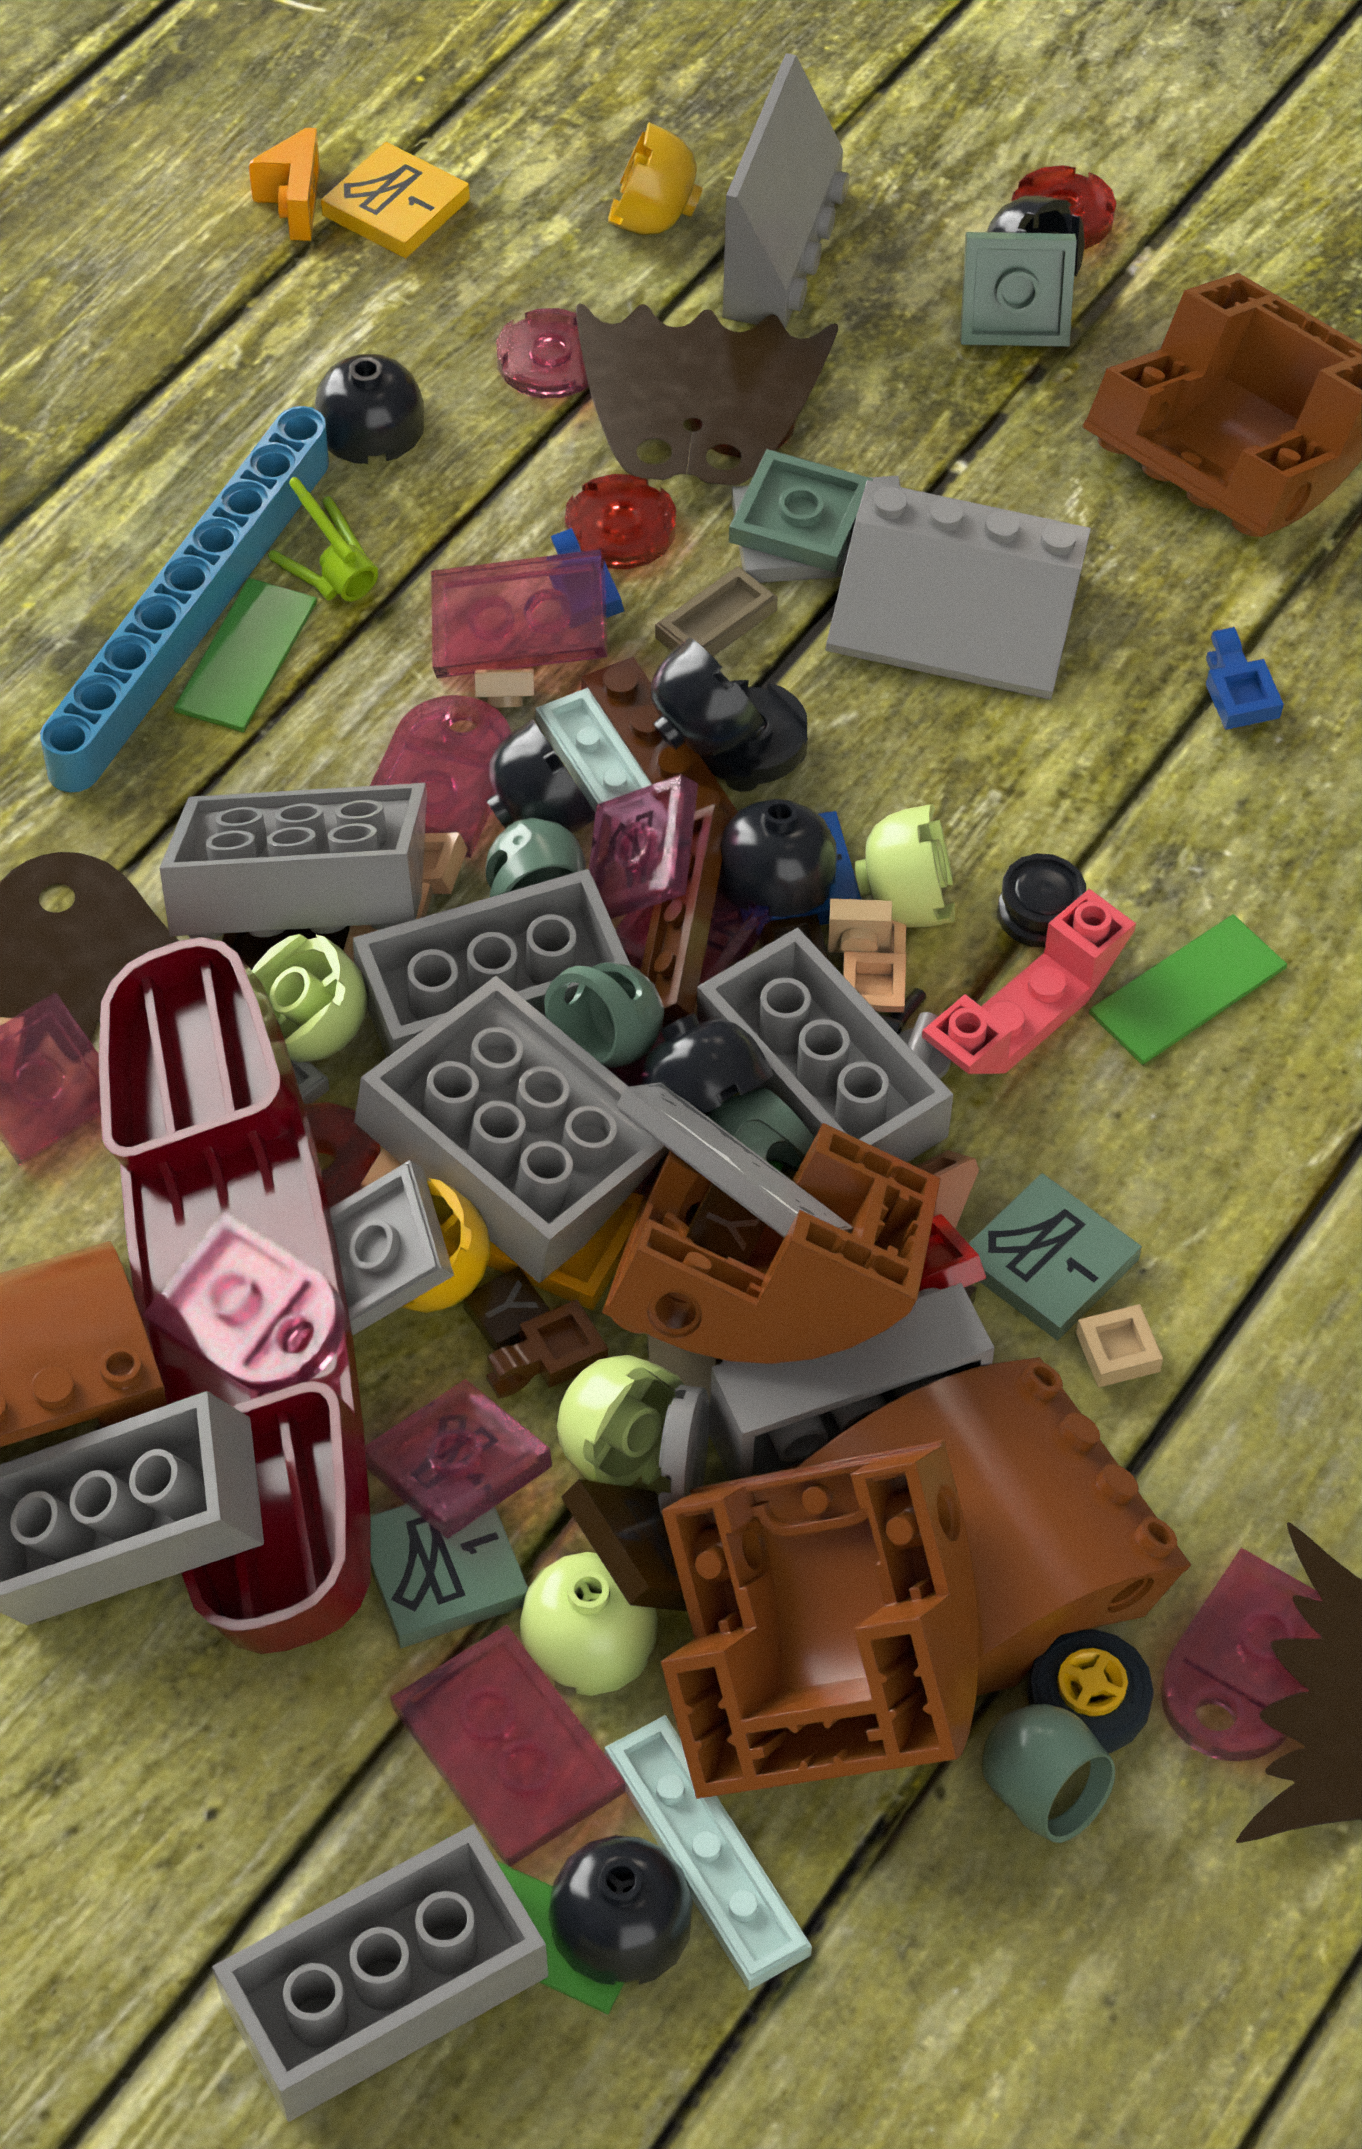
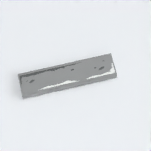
[616,1082,853,1238]

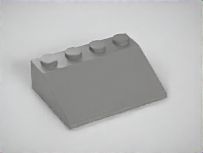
[723,53,849,329]
[825,480,1091,700]
[159,783,427,939]
[354,976,669,1283]

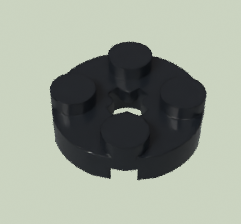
[700,680,808,792]

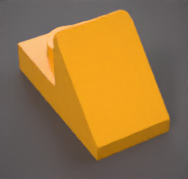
[249,128,320,241]

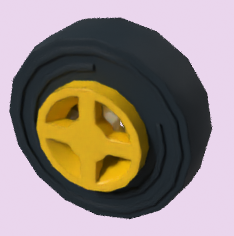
[1027,1629,1154,1754]

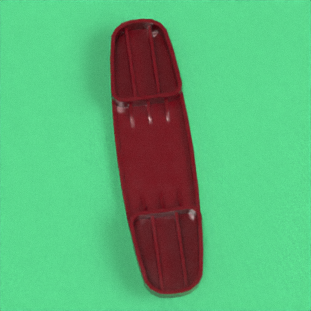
[99,937,371,1654]

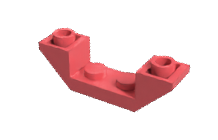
[922,889,1136,1074]

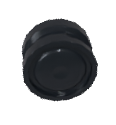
[997,853,1086,947]

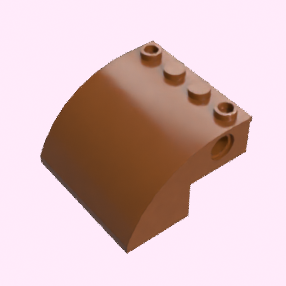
[1082,273,1362,537]
[602,1123,941,1364]
[0,1241,167,1447]
[797,1357,1191,1696]
[661,1440,979,1799]

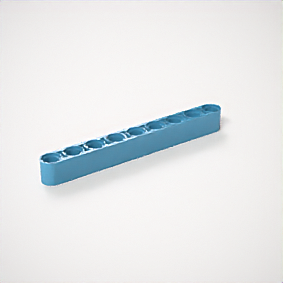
[40,406,329,793]

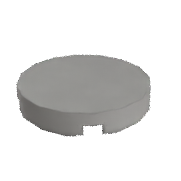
[658,1385,709,1515]

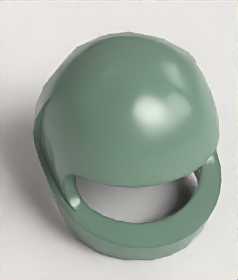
[485,818,586,898]
[544,962,664,1068]
[707,1087,814,1172]
[981,1704,1115,1843]

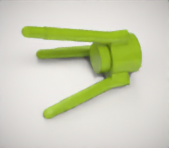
[268,477,378,602]

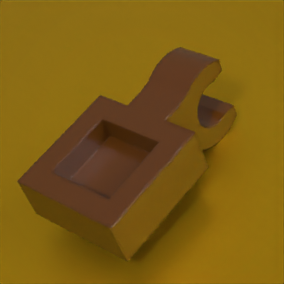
[486,1299,609,1399]

